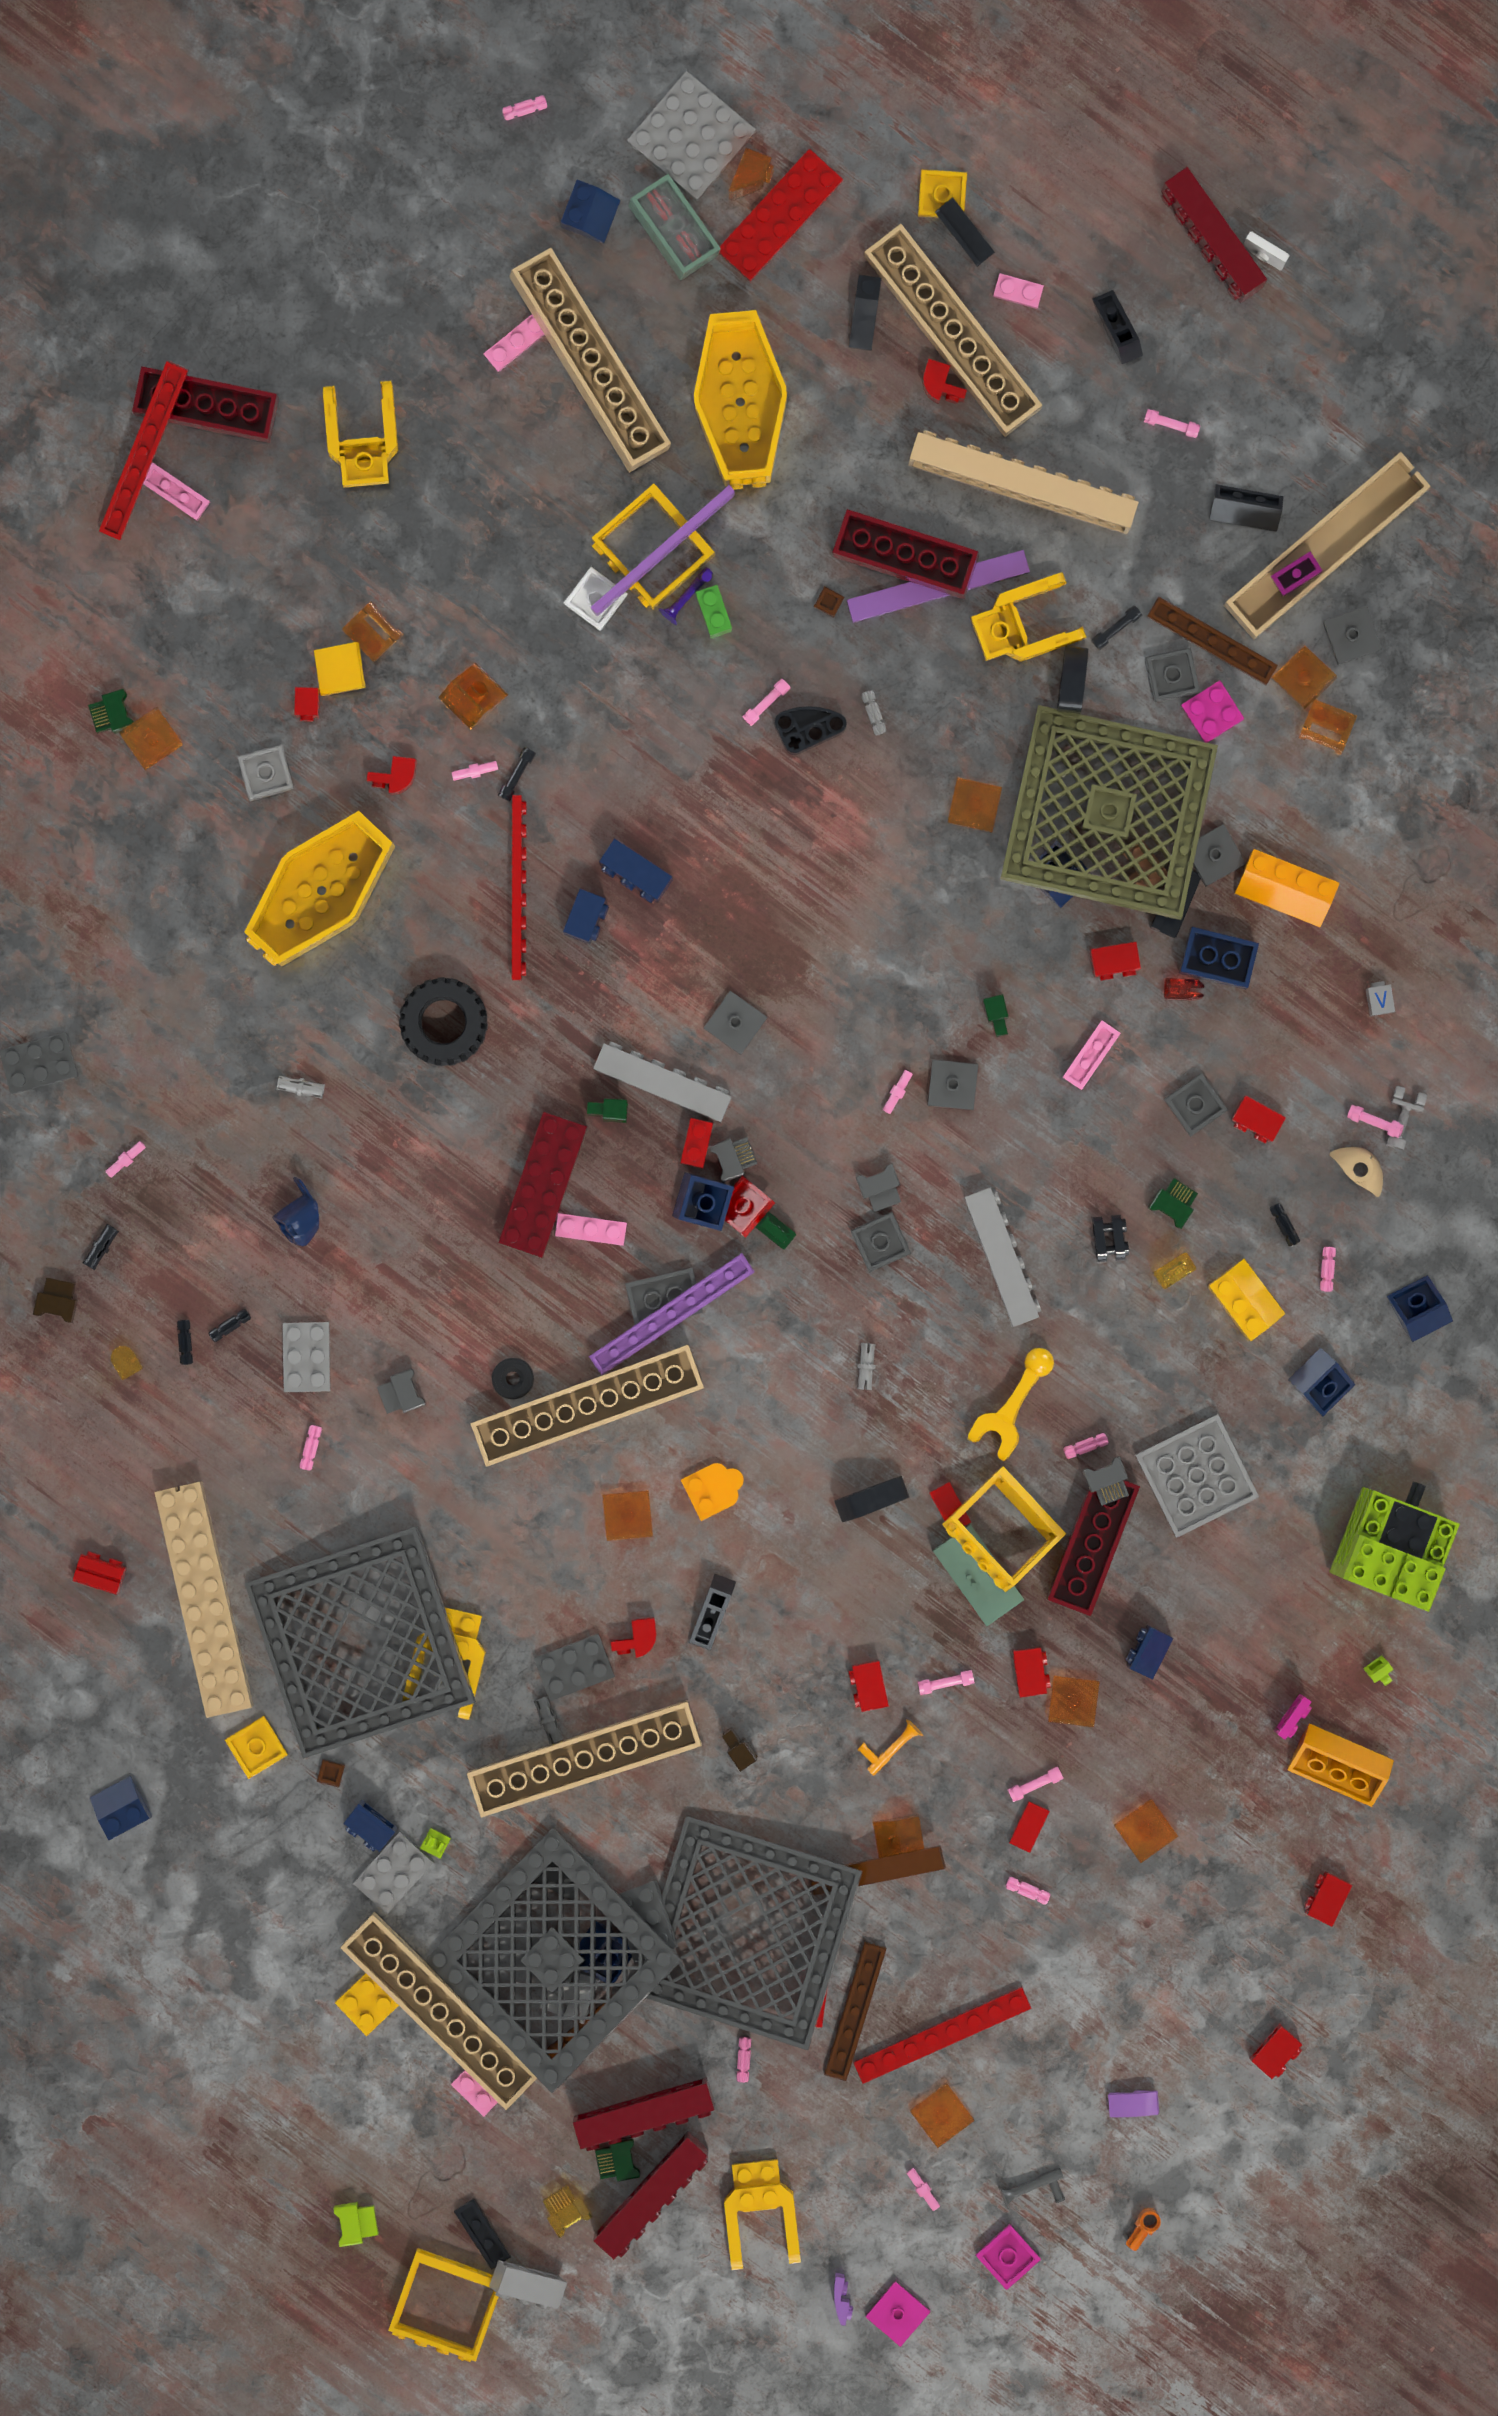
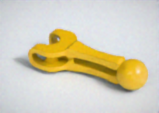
[968,1348,1054,1461]

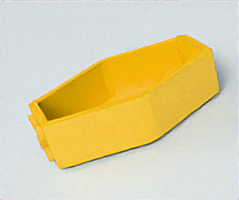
[694,310,787,490]
[244,811,395,967]

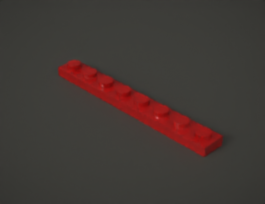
[99,361,189,540]
[512,795,527,981]
[853,1987,1032,2084]

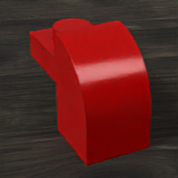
[923,359,967,404]
[367,756,417,795]
[611,1617,657,1658]

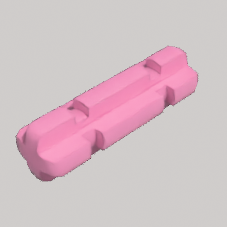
[502,96,547,120]
[1320,1247,1336,1292]
[300,1425,322,1471]
[1064,1433,1108,1459]
[1006,1877,1050,1905]
[736,2036,751,2083]

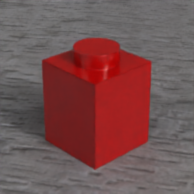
[294,687,320,722]

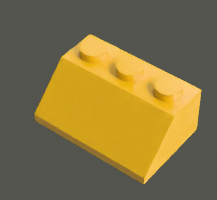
[1207,1259,1285,1341]

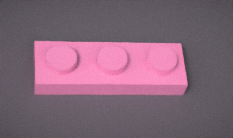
[484,315,544,372]
[143,462,210,521]
[1062,1020,1121,1090]
[555,1213,627,1246]

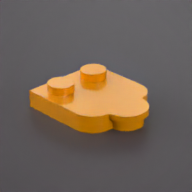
[681,1463,744,1521]

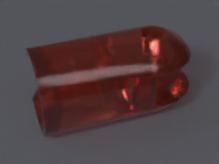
[1164,978,1205,1001]

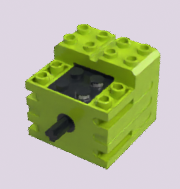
[1329,1481,1460,1612]

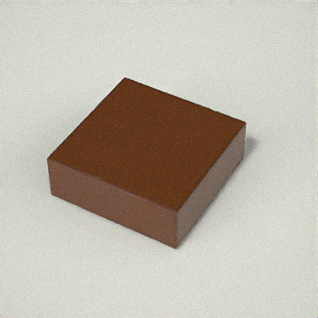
[814,586,845,618]
[317,1759,345,1788]

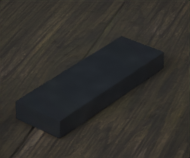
[454,2198,511,2270]

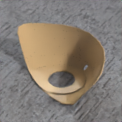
[1329,1147,1383,1197]

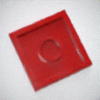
[725,1175,775,1238]

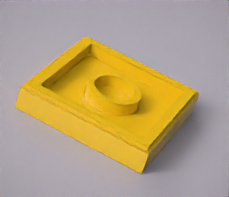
[918,169,967,218]
[314,642,366,696]
[225,1715,288,1779]

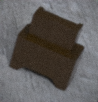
[33,1277,78,1323]
[722,1727,758,1772]

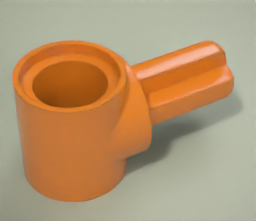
[1126,2208,1161,2251]

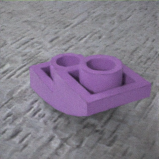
[1108,2090,1159,2117]
[834,2273,853,2326]

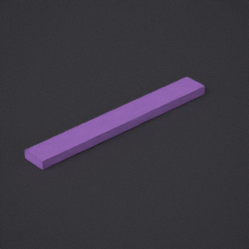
[591,485,735,616]
[847,550,1030,623]
[589,1253,754,1375]

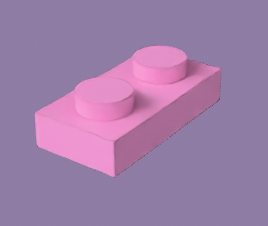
[993,273,1044,309]
[451,2070,498,2117]

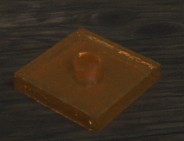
[1272,646,1337,710]
[119,707,183,770]
[947,777,1002,833]
[603,1490,653,1541]
[1048,1675,1100,1727]
[1114,1799,1178,1863]
[910,2083,975,2148]

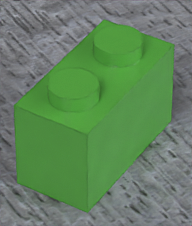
[696,585,732,639]

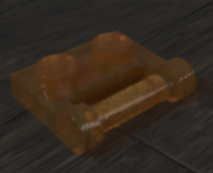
[342,601,404,663]
[1298,699,1357,755]

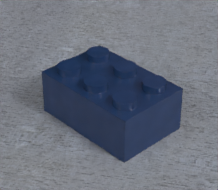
[599,838,673,903]
[1179,927,1259,990]

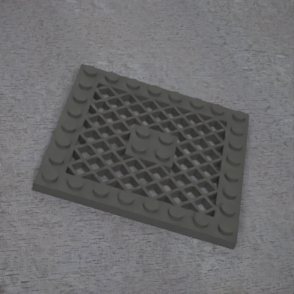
[425,1828,682,2093]

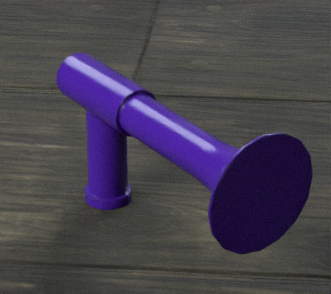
[659,567,713,625]

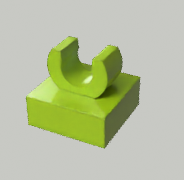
[1363,1655,1394,1686]
[420,1827,451,1859]

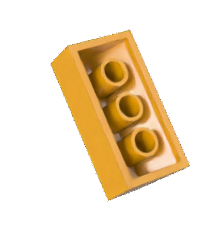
[1234,849,1340,927]
[1287,1723,1394,1807]

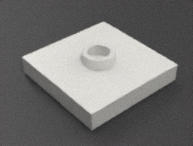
[1243,232,1290,271]
[564,567,628,631]

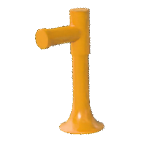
[857,1719,923,1776]

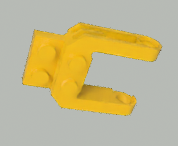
[323,381,398,488]
[970,572,1087,662]
[402,1607,486,1720]
[724,2159,801,2270]

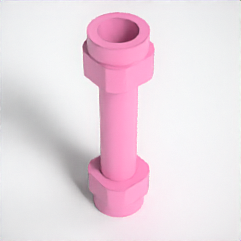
[1144,409,1200,438]
[742,678,791,726]
[1347,1105,1404,1138]
[918,1670,975,1695]
[1008,1766,1063,1802]

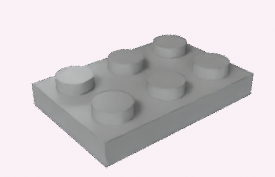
[283,1322,331,1392]
[353,1831,434,1914]

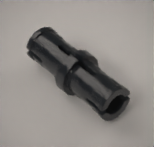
[82,1224,119,1270]

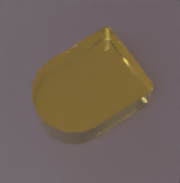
[111,1346,143,1380]

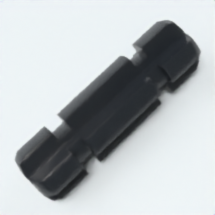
[1270,1203,1300,1247]
[208,1309,251,1342]
[177,1320,193,1365]

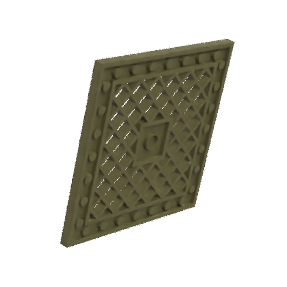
[1000,705,1218,920]

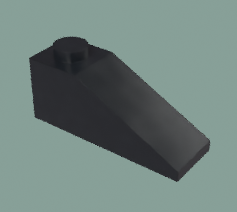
[849,275,882,351]
[1092,290,1143,364]
[689,1574,736,1651]

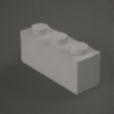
[489,2260,567,2310]

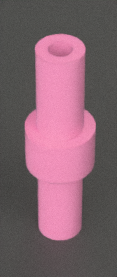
[451,761,498,781]
[883,1070,913,1114]
[105,1141,146,1178]
[906,2168,940,2211]

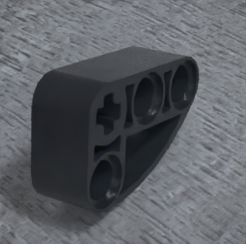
[1057,645,1088,714]
[774,706,847,755]
[834,1476,910,1522]

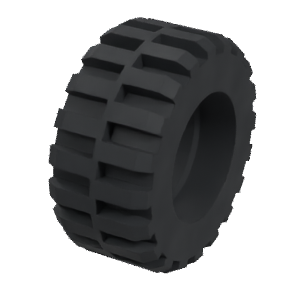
[399,977,488,1066]

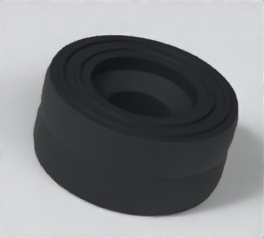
[492,1358,534,1399]

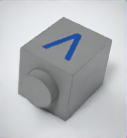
[1366,981,1395,1016]

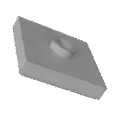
[237,745,294,801]

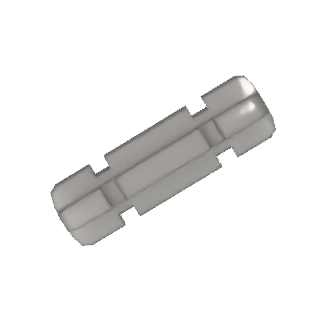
[862,690,886,735]

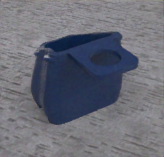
[272,1177,319,1247]

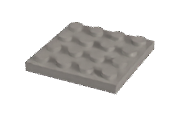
[627,71,757,201]
[1135,1414,1259,1538]

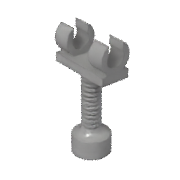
[1386,1086,1427,1150]

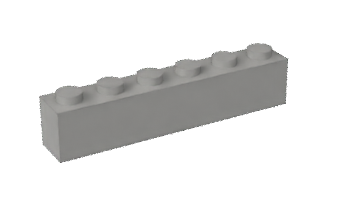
[593,1041,732,1123]
[964,1187,1041,1327]

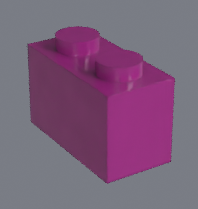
[1271,551,1323,597]

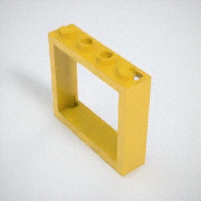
[592,484,715,609]
[942,1466,1066,1592]
[388,2248,498,2362]

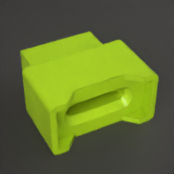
[334,2202,379,2247]

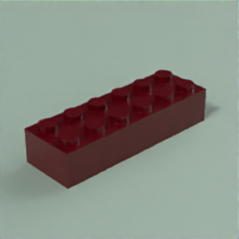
[1161,167,1267,304]
[132,366,279,443]
[832,509,979,599]
[498,1112,588,1258]
[1046,1469,1140,1616]
[573,2077,715,2151]
[593,2131,708,2260]

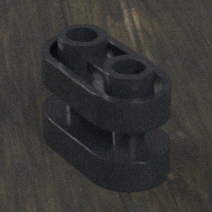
[1092,1215,1129,1263]

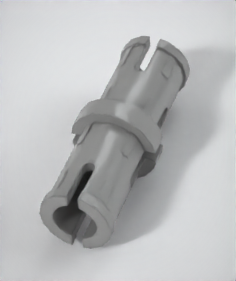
[277,1075,325,1099]
[857,1343,876,1390]

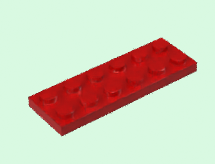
[719,149,843,282]

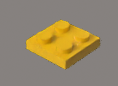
[335,1973,399,2037]

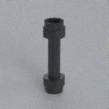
[1091,605,1143,650]
[498,747,536,802]

